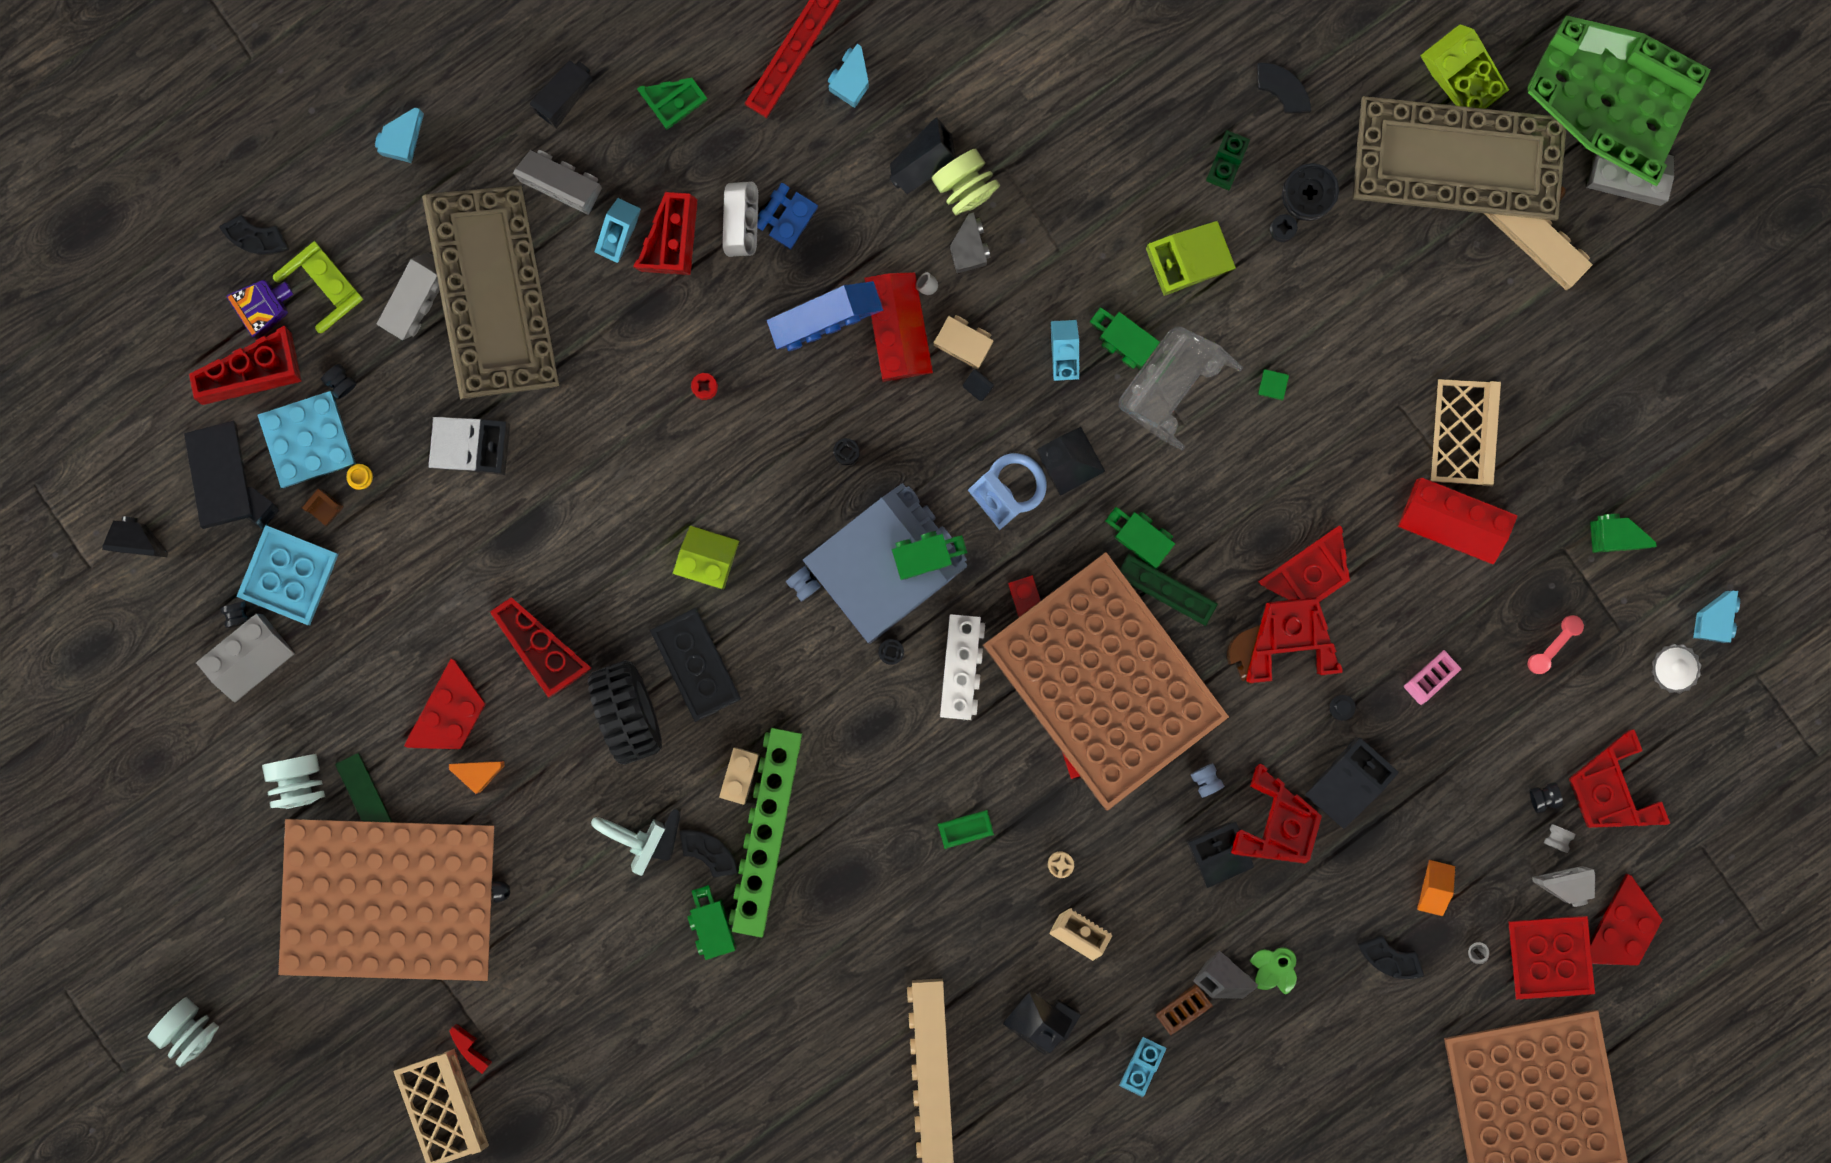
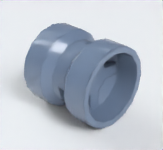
[786,566,821,602]
[1190,763,1225,798]

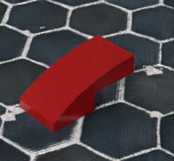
[449,1024,492,1074]

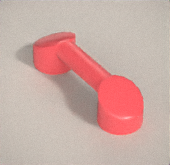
[1528,615,1584,674]

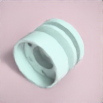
[262,754,325,809]
[148,997,219,1067]

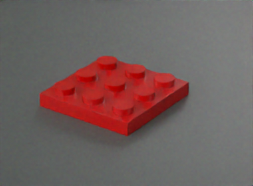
[1508,915,1595,1000]

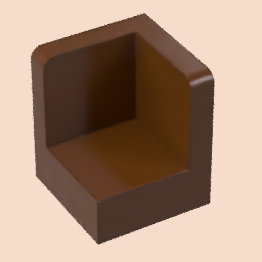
[302,489,344,526]

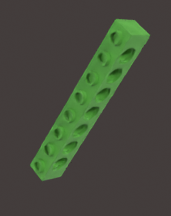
[729,728,803,937]

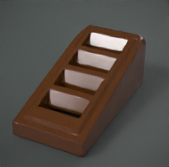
[1155,984,1213,1036]

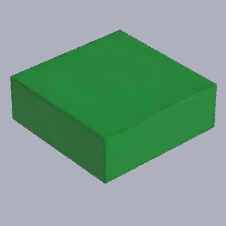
[1257,369,1289,401]

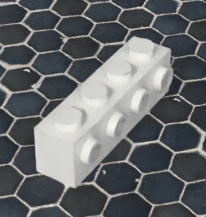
[940,614,985,720]

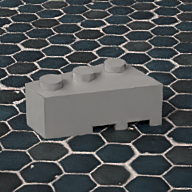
[377,252,440,340]

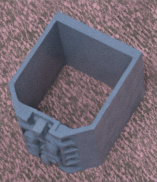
[803,483,967,644]

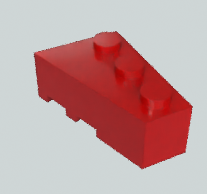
[633,192,698,275]

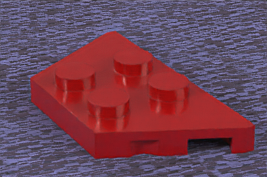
[1258,525,1350,602]
[404,659,486,749]
[1590,874,1663,965]

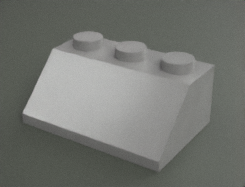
[513,150,602,215]
[1586,153,1674,206]
[196,614,295,702]

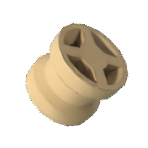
[1048,851,1074,878]

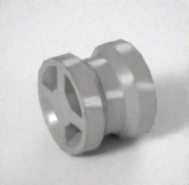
[1544,824,1576,853]

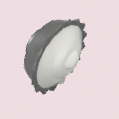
[1651,643,1702,694]

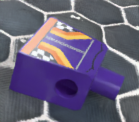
[226,280,294,339]

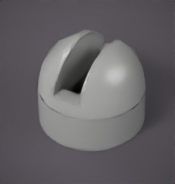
[916,272,938,295]
[1468,942,1489,964]

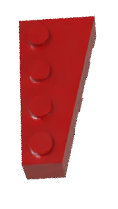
[189,326,302,405]
[490,597,591,699]

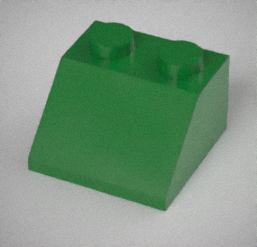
[1590,514,1656,553]

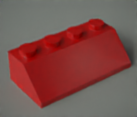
[864,272,933,382]
[1398,477,1518,565]

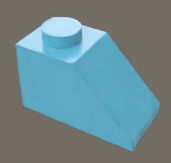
[375,108,424,163]
[595,198,641,263]

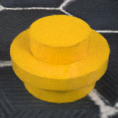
[347,464,373,490]

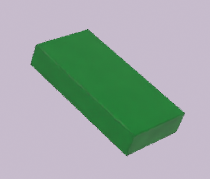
[938,810,994,849]

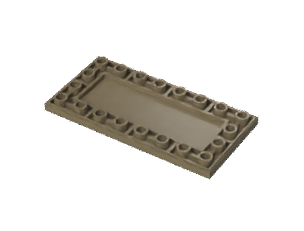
[1352,96,1566,221]
[422,185,559,399]

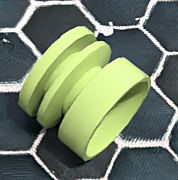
[932,149,1000,215]

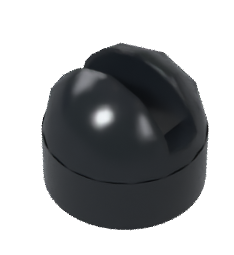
[491,881,511,903]

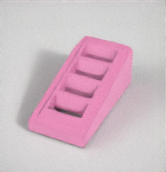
[1404,650,1461,705]

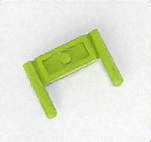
[273,241,363,333]

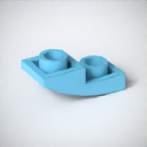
[1119,1037,1166,1097]

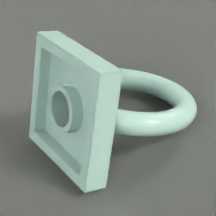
[591,817,665,876]

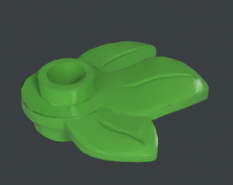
[1250,947,1297,994]

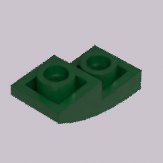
[1206,130,1250,191]

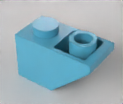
[828,44,869,108]
[1051,320,1079,381]
[1693,591,1740,643]

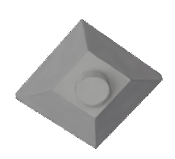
[1532,866,1595,907]

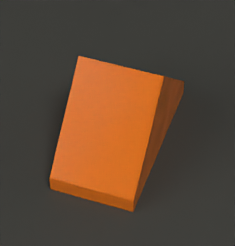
[449,761,504,794]
[1417,860,1455,916]

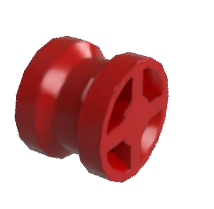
[691,373,718,400]

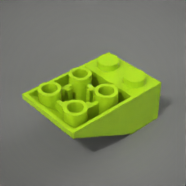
[1420,24,1509,109]
[1146,221,1236,296]

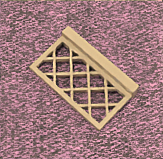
[1431,379,1501,486]
[393,1049,489,1163]

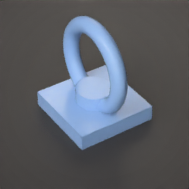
[968,453,1047,530]

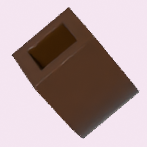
[1227,625,1260,685]

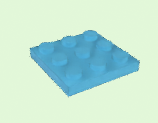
[258,391,356,488]
[236,525,339,625]

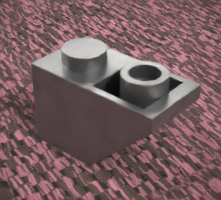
[950,213,990,273]
[1193,951,1258,999]

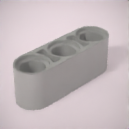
[723,182,758,257]

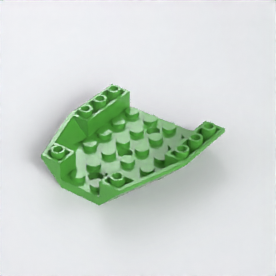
[1527,15,1711,187]

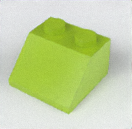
[673,526,739,590]

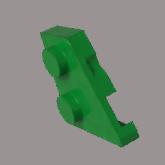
[637,78,708,130]

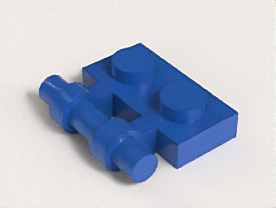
[757,183,818,250]

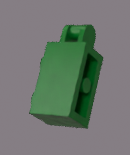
[1089,308,1160,369]
[1105,507,1175,569]
[891,531,968,581]
[688,885,737,960]

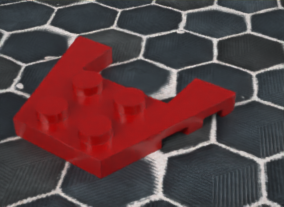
[1246,598,1342,683]
[1569,729,1670,828]
[1231,764,1322,863]

